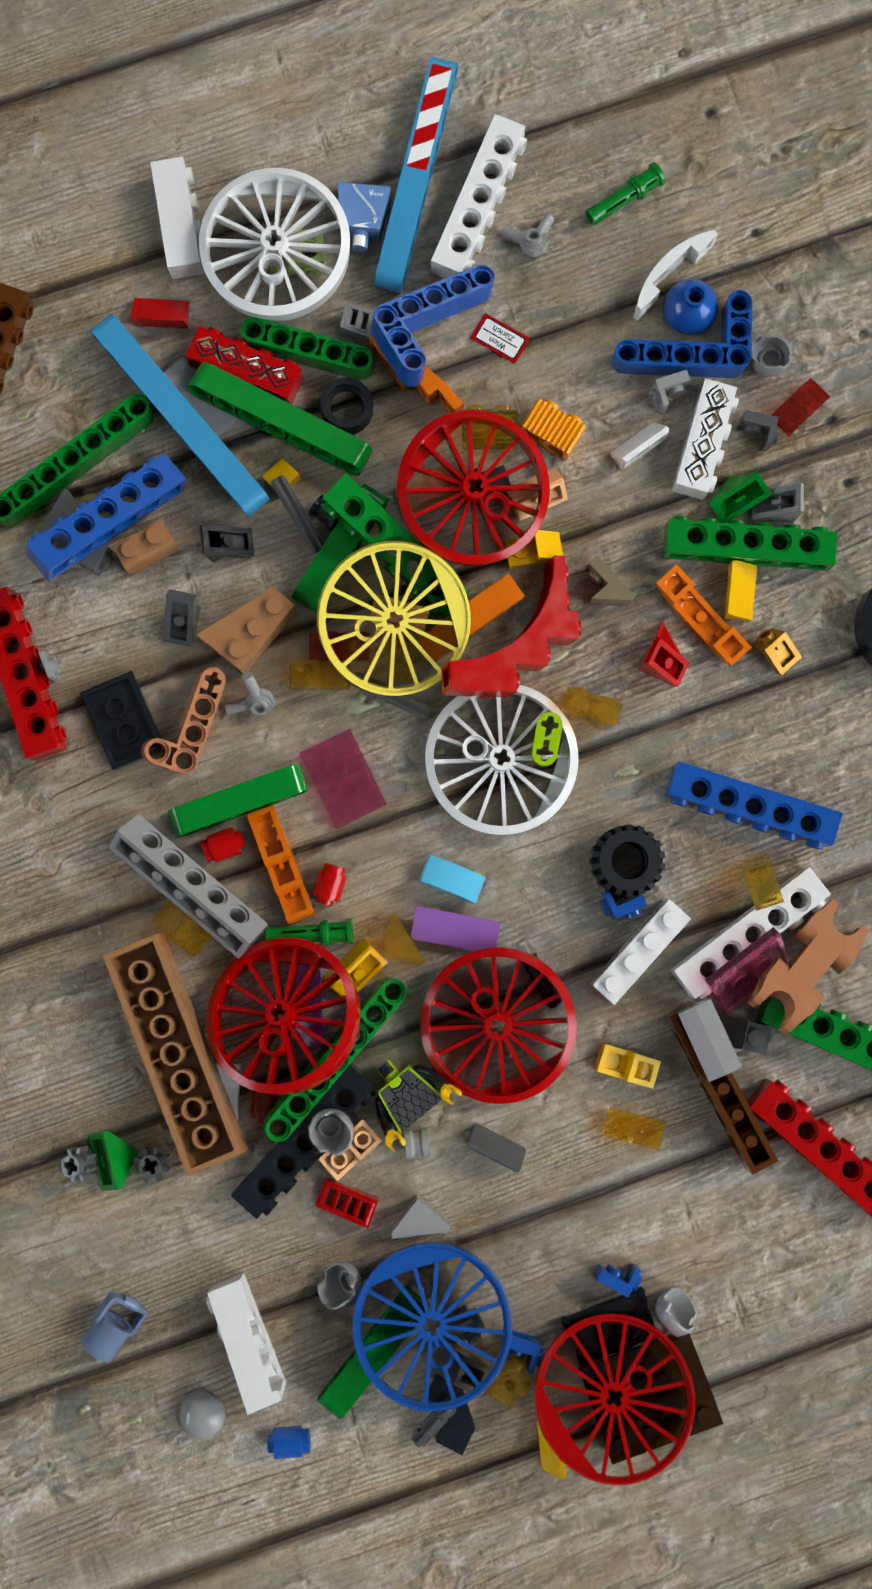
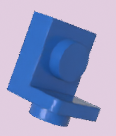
[594,1263,642,1297]
[509,1329,544,1374]

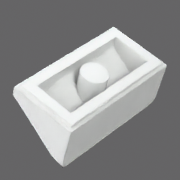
[610,423,669,469]

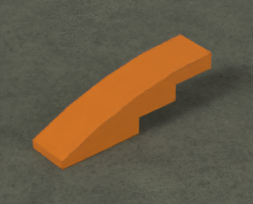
[369,335,464,413]
[417,573,525,665]
[247,805,316,925]

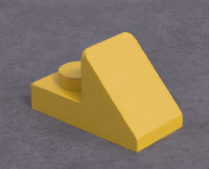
[504,530,563,569]

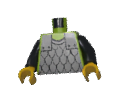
[375,1059,462,1152]

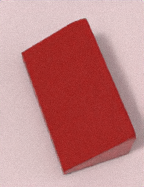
[130,298,190,329]

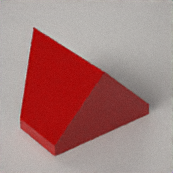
[638,621,689,687]

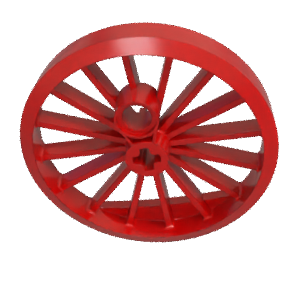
[397,410,550,566]
[206,937,360,1095]
[420,947,577,1104]
[534,1313,695,1486]

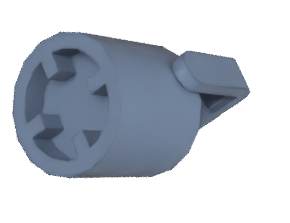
[80,1292,148,1363]

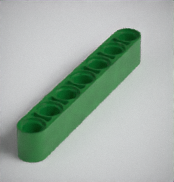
[187,362,373,476]
[0,394,154,527]
[262,977,407,1142]

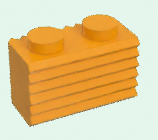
[520,398,586,461]

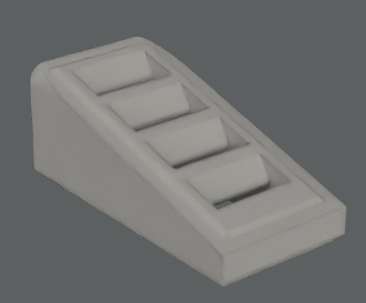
[340,302,386,342]

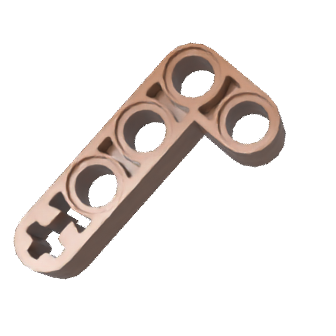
[141,667,226,774]

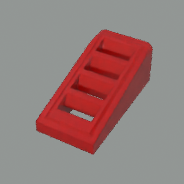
[315,1177,379,1229]

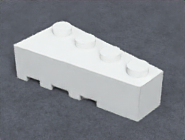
[206,1273,287,1415]

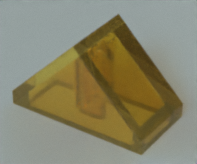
[740,853,784,911]
[152,900,212,957]
[381,913,425,965]

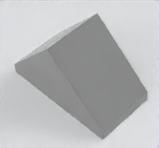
[752,483,804,522]
[392,1194,451,1239]

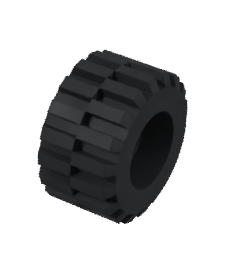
[590,825,665,897]

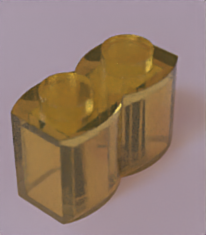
[560,687,622,729]

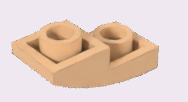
[317,1119,381,1182]

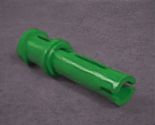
[585,162,666,226]
[266,918,354,946]

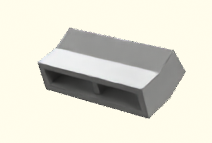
[678,999,742,1082]

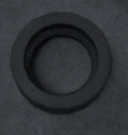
[320,377,373,435]

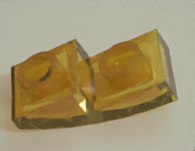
[386,621,415,682]
[290,660,351,690]
[602,1107,667,1151]

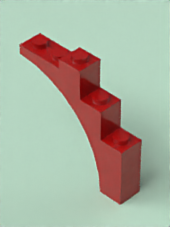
[441,555,582,698]

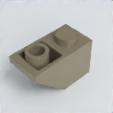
[426,1341,492,1397]

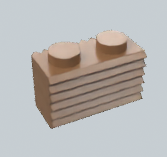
[113,519,180,576]

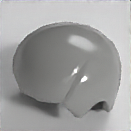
[750,335,792,377]
[308,1109,354,1156]
[317,1261,362,1310]
[655,1287,697,1337]
[179,1389,226,1440]

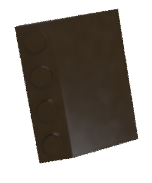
[578,1333,724,1465]

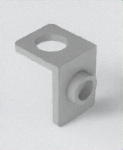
[21,650,61,686]

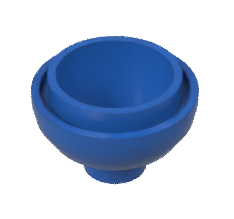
[663,279,718,335]

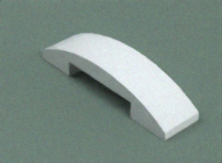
[633,230,718,321]

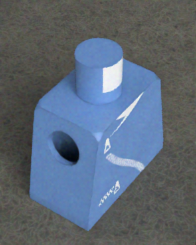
[338,182,391,253]

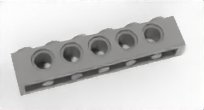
[108,814,268,959]

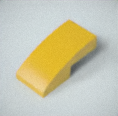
[594,1042,661,1089]

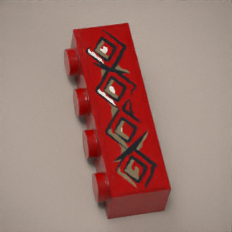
[185,326,304,404]

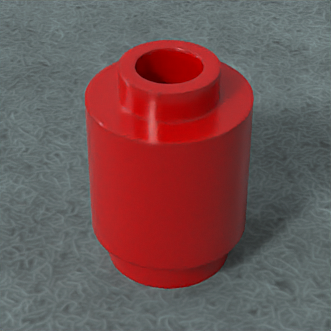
[201,827,246,863]
[312,863,347,906]

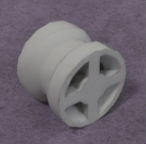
[404,1128,430,1159]

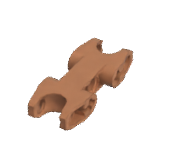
[747,898,869,1035]

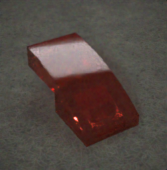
[771,378,830,437]
[309,631,370,662]

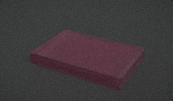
[299,729,387,830]
[705,927,791,1014]

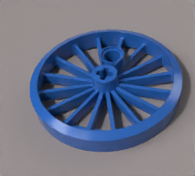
[353,1242,513,1411]

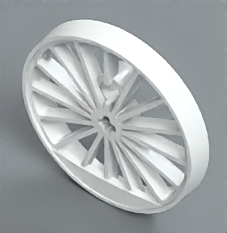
[199,168,350,321]
[425,685,578,835]

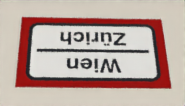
[470,313,530,363]

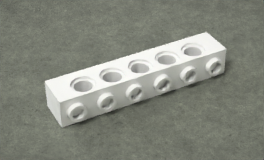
[431,114,528,278]
[670,867,831,999]

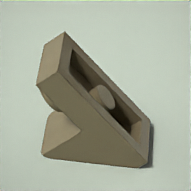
[586,556,635,606]

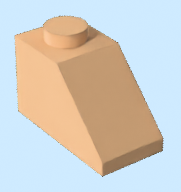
[395,467,456,513]

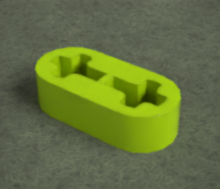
[532,712,563,767]

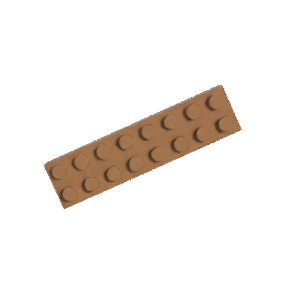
[103,934,249,1176]

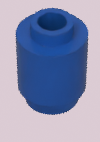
[267,1425,311,1459]

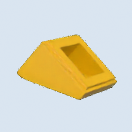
[261,459,301,494]

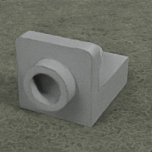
[649,370,690,414]

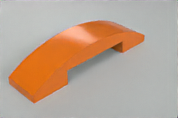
[655,564,752,667]

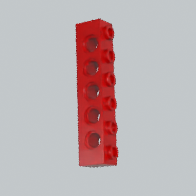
[0,587,67,760]
[747,1078,872,1217]

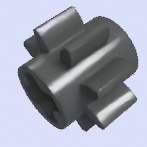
[61,1145,98,1183]
[134,1145,171,1183]
[450,1305,486,1345]

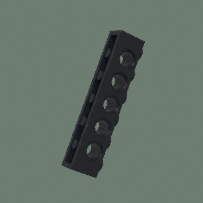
[231,1062,376,1220]

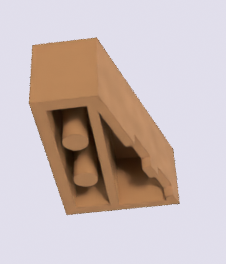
[196,587,298,674]

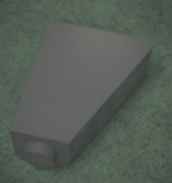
[37,489,114,576]

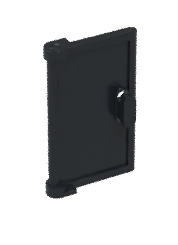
[561,1286,655,1366]

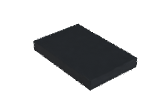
[80,670,162,771]

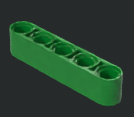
[240,317,374,380]
[292,484,389,613]
[168,764,308,838]
[317,1285,430,1420]

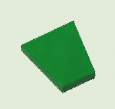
[709,471,772,523]
[88,1131,139,1191]

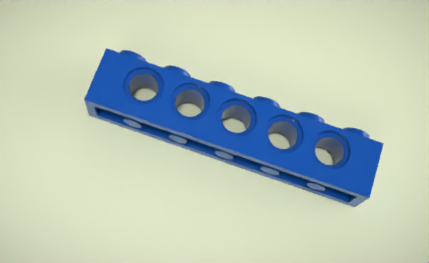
[26,453,186,582]
[665,761,843,850]

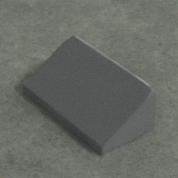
[466,1124,526,1173]

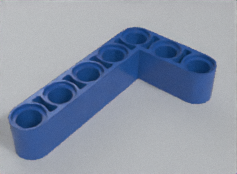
[371,265,495,387]
[612,290,753,378]

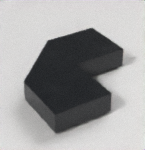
[423,1373,475,1455]

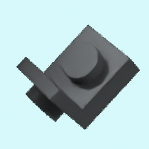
[738,410,780,451]

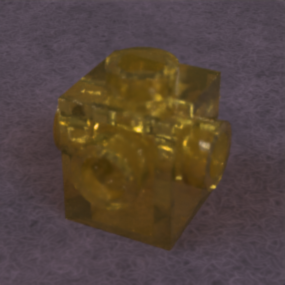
[486,1356,531,1409]

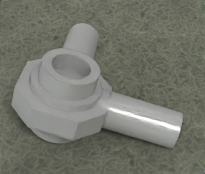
[501,214,554,257]
[225,672,275,716]

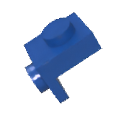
[599,891,647,920]

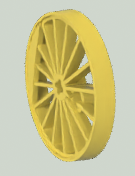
[317,541,471,696]

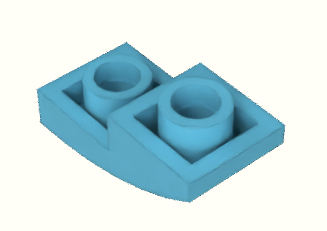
[419,855,486,903]

